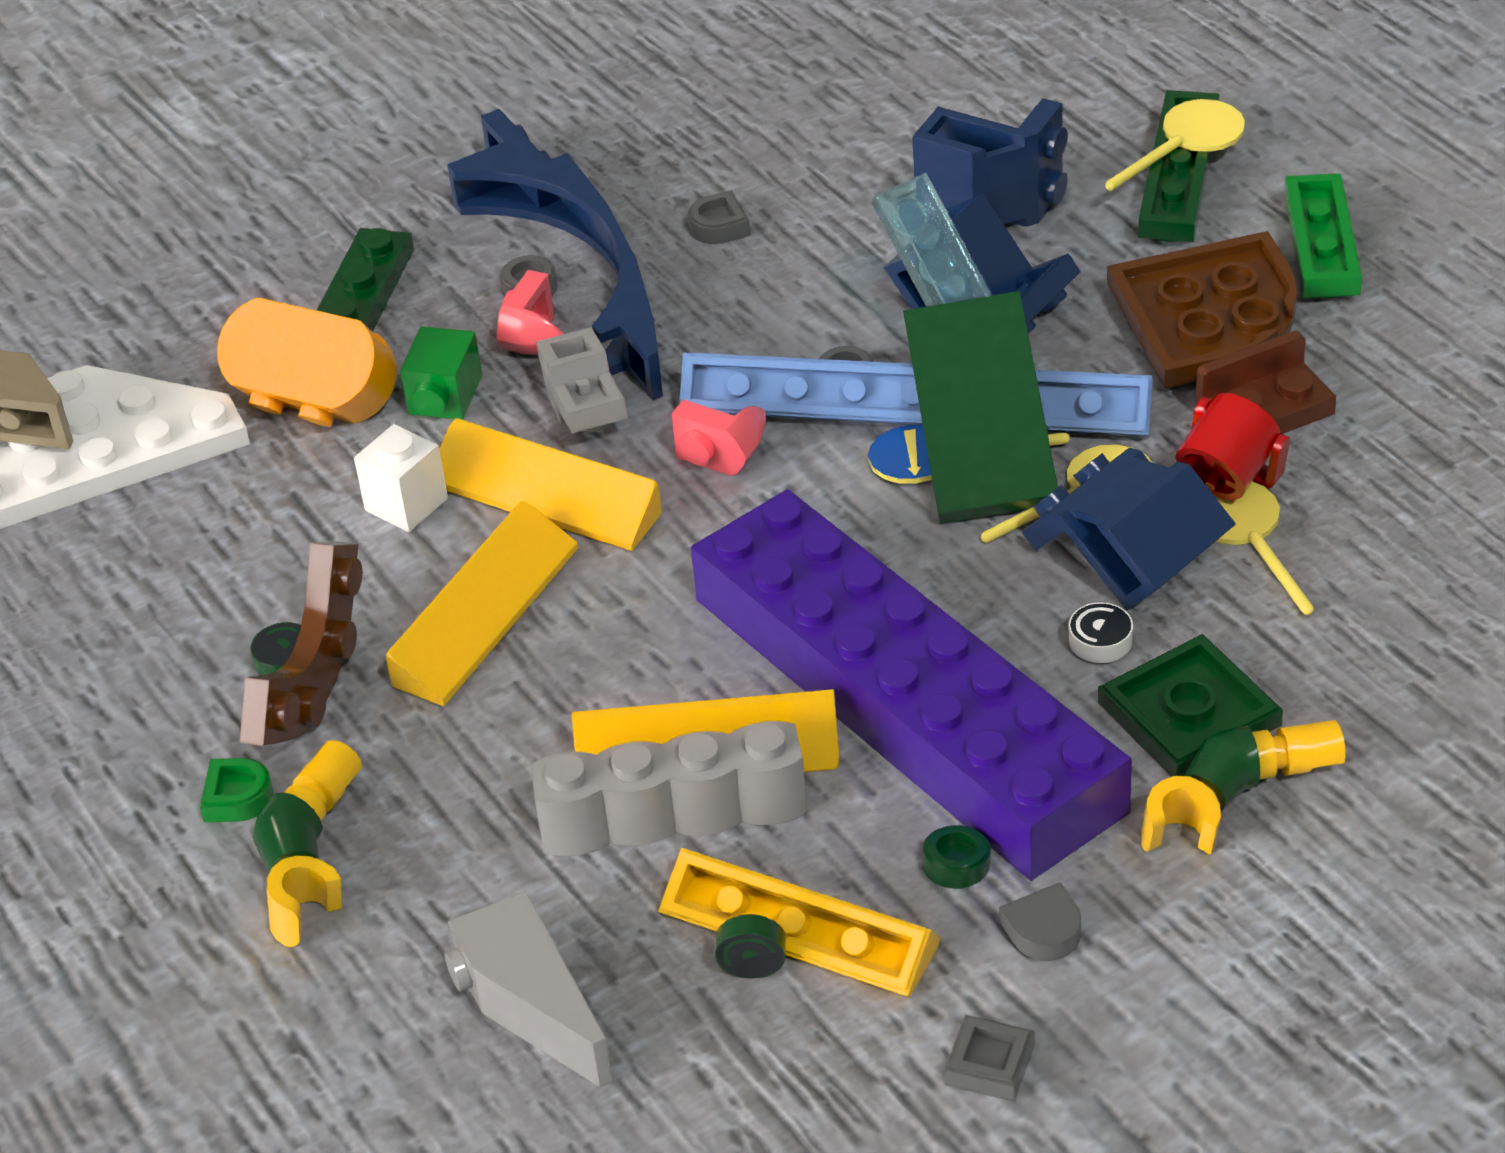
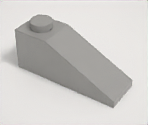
[444,891,613,1087]

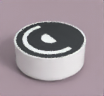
[1069,602,1133,663]

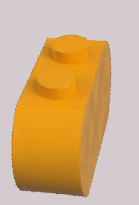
[217,297,397,427]

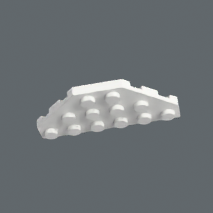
[0,365,250,529]

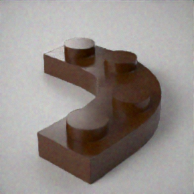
[239,541,363,746]

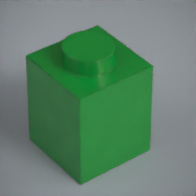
[400,326,483,420]

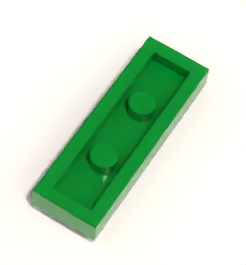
[1284,173,1362,298]

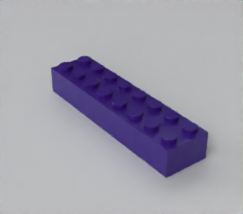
[690,489,1132,881]

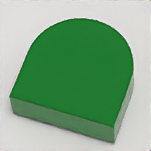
[200,758,274,822]

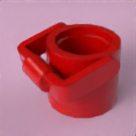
[1175,393,1290,500]

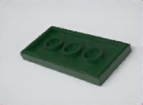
[903,291,1058,524]

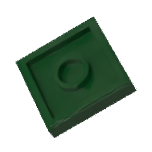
[1098,634,1283,777]

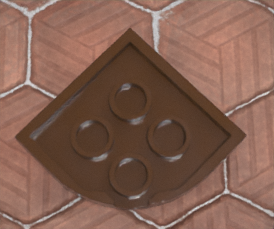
[1107,231,1297,388]

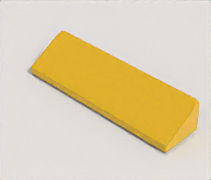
[439,419,662,551]
[386,501,579,707]
[572,689,840,772]
[658,847,941,998]

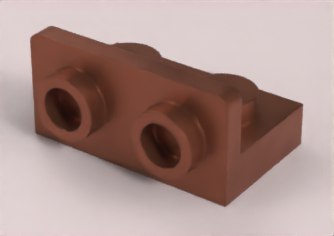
[1196,330,1336,434]

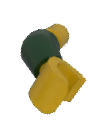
[1141,720,1346,855]
[252,740,363,947]

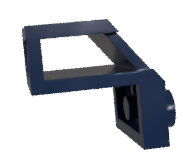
[912,98,1068,228]
[884,193,1081,334]
[1022,447,1236,610]

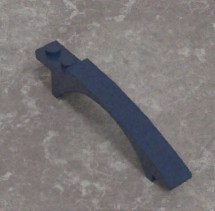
[447,109,663,401]

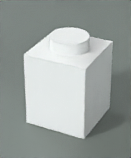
[354,424,448,532]

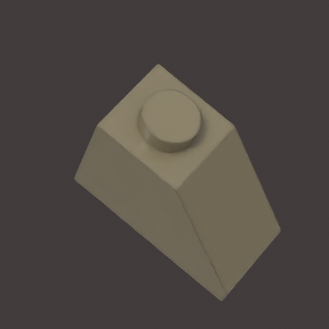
[0,350,73,449]

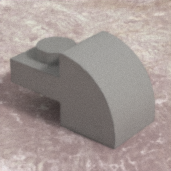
[536,327,628,434]

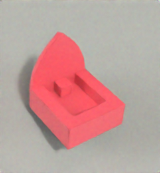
[497,270,564,355]
[671,399,766,476]

